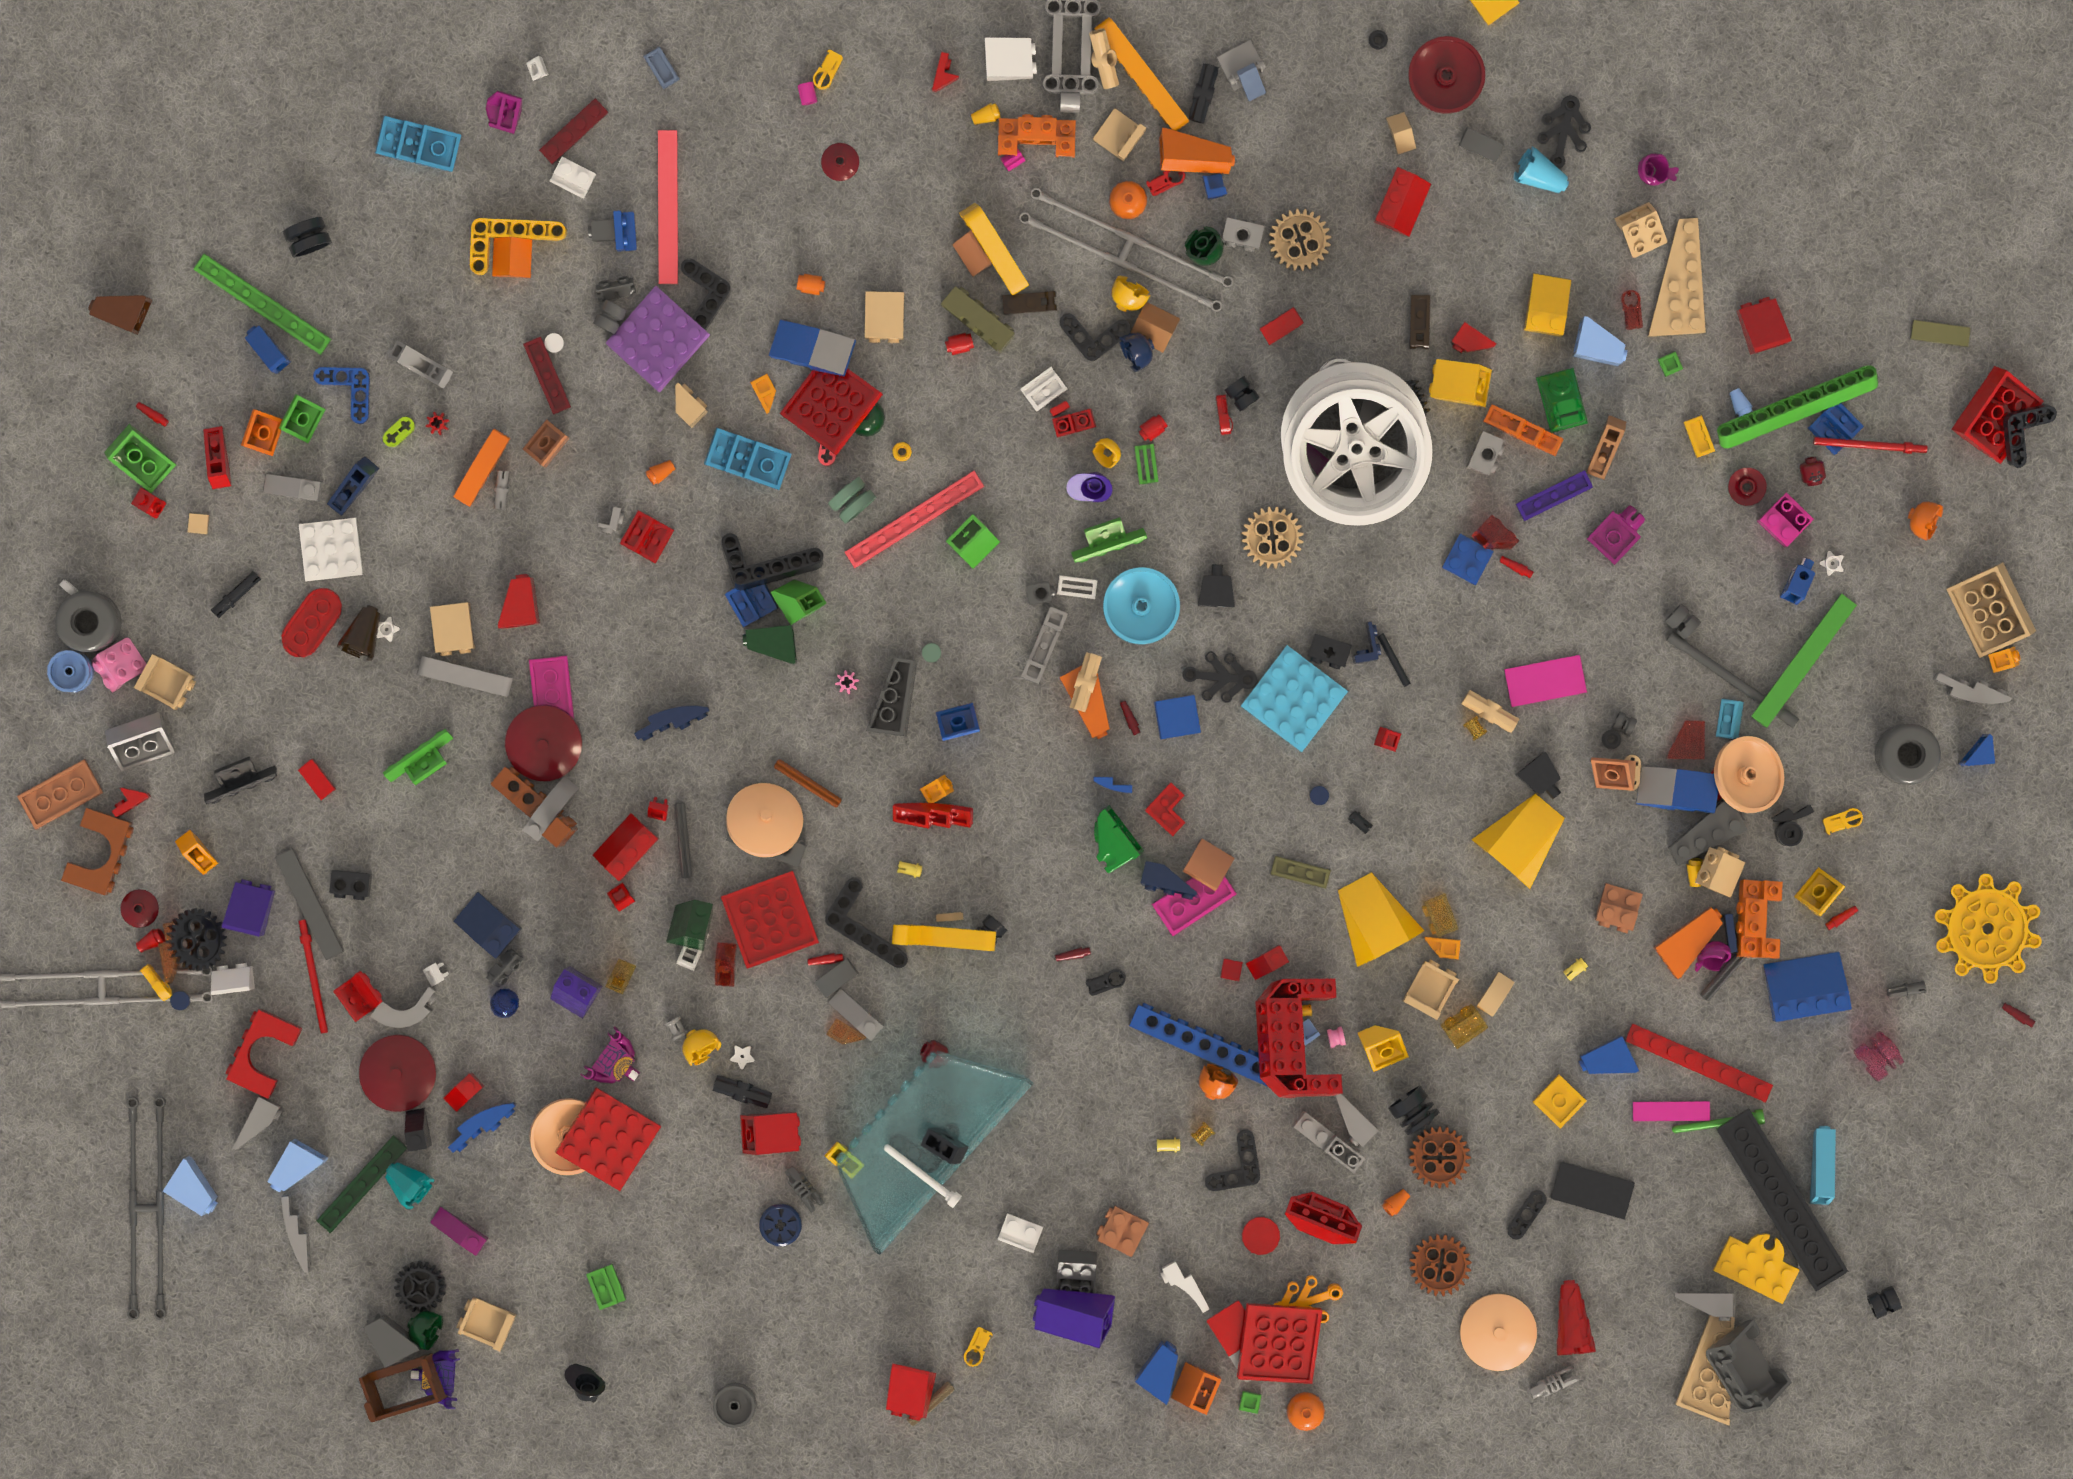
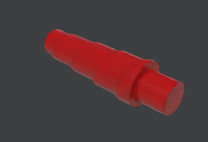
[136,402,169,427]
[1500,556,1534,578]
[1825,906,1858,930]
[807,953,844,966]

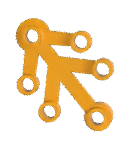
[1273,1275,1343,1323]

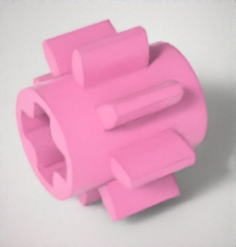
[835,670,859,694]

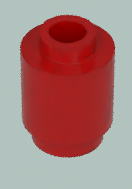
[945,333,974,355]
[1138,414,1168,442]

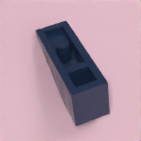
[327,456,380,516]

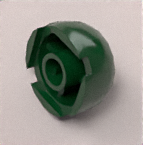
[1185,226,1224,266]
[854,403,885,437]
[407,1311,443,1350]

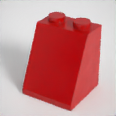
[1737,297,1792,355]
[498,574,540,629]
[740,1112,801,1155]
[886,1363,936,1421]

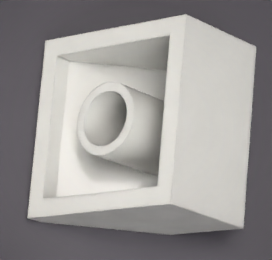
[211,963,255,995]

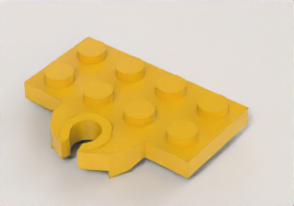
[1713,1233,1799,1304]

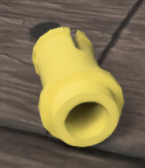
[897,861,922,878]
[1563,958,1588,981]
[1157,1137,1180,1153]

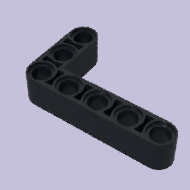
[681,259,731,330]
[721,533,823,591]
[825,877,908,968]

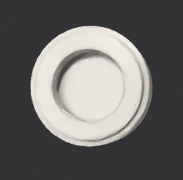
[544,333,564,353]
[59,579,78,595]

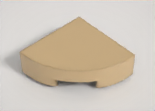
[936,912,964,922]

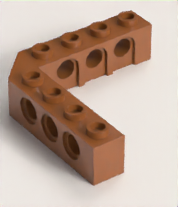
[491,766,578,848]

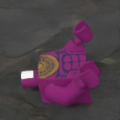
[580,1027,640,1084]

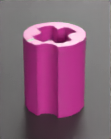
[798,82,818,106]
[1000,148,1026,172]

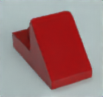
[932,52,959,92]
[112,787,151,817]

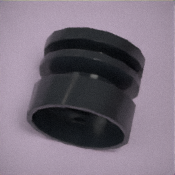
[1388,1085,1440,1135]

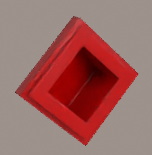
[1374,727,1401,752]
[607,882,635,912]
[1220,959,1243,981]

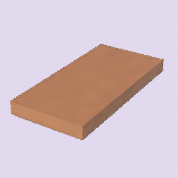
[17,759,103,830]

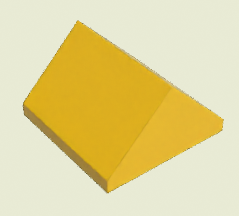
[1794,867,1845,916]

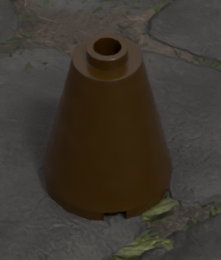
[337,605,381,661]

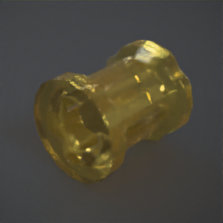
[1463,716,1487,741]
[1190,1121,1216,1147]

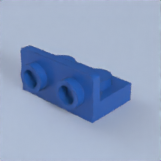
[613,211,637,252]

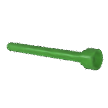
[1672,1109,1765,1133]

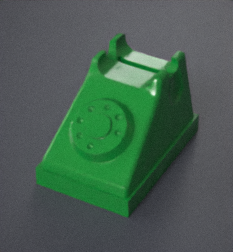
[1536,368,1588,433]
[1094,805,1144,873]

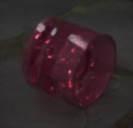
[1853,1031,1904,1083]

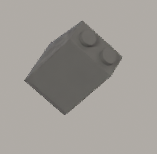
[363,1313,421,1368]

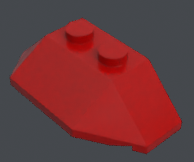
[1285,1192,1362,1244]

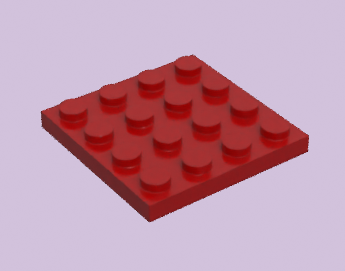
[780,368,883,456]
[721,871,819,969]
[555,1087,661,1191]
[1237,1303,1323,1384]

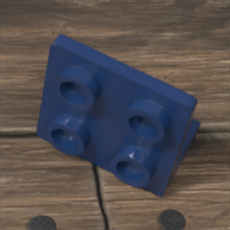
[1353,621,1381,664]

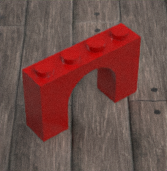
[225,1009,302,1099]

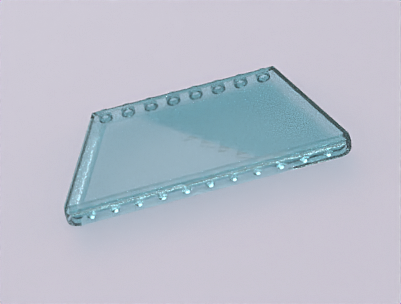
[836,1051,1034,1255]

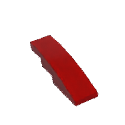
[893,803,973,829]

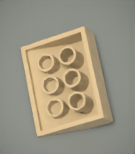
[1946,562,2036,658]

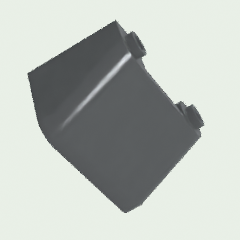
[1706,1319,1792,1413]

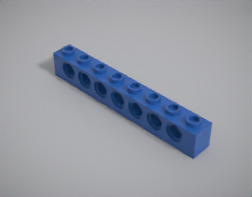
[1129,1003,1268,1087]

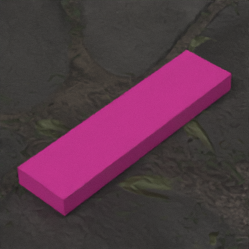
[1632,1101,1710,1121]

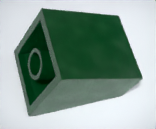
[742,625,797,664]
[666,899,713,951]

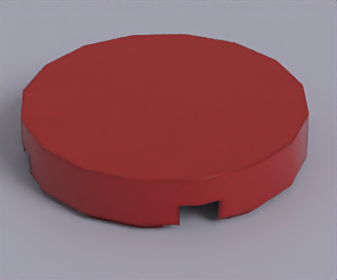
[1242,1217,1280,1255]

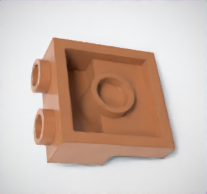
[1595,883,1643,934]
[1096,1205,1149,1257]

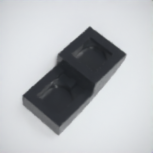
[1771,805,1814,822]

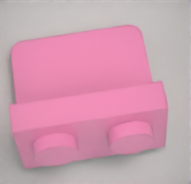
[91,638,146,693]

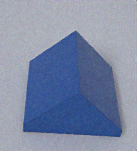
[936,703,980,741]
[1959,734,1995,766]

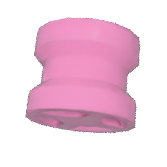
[1326,1026,1346,1048]

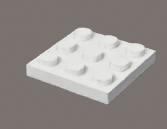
[299,518,363,582]

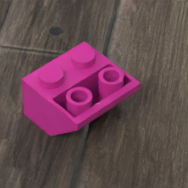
[1757,492,1814,548]

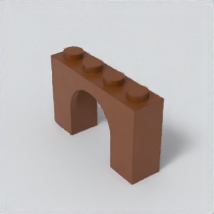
[61,808,134,896]

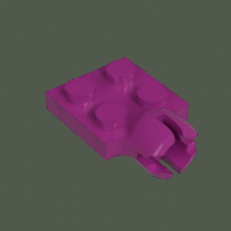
[1587,505,1645,565]

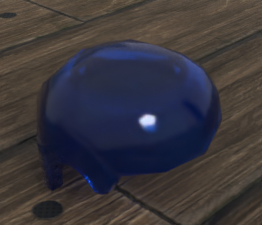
[490,988,519,1018]

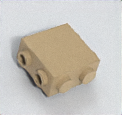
[1695,846,1745,898]

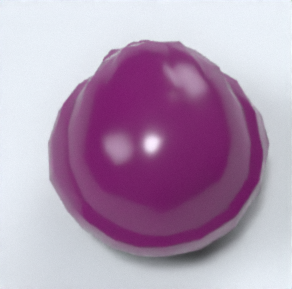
[1638,153,1679,186]
[1695,941,1731,972]

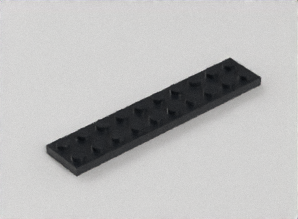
[1715,1109,1849,1291]

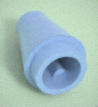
[1729,388,1753,417]

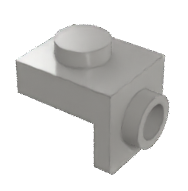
[597,507,625,534]

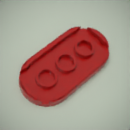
[282,588,342,657]

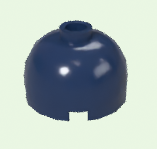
[1119,333,1154,372]

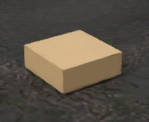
[188,513,209,534]

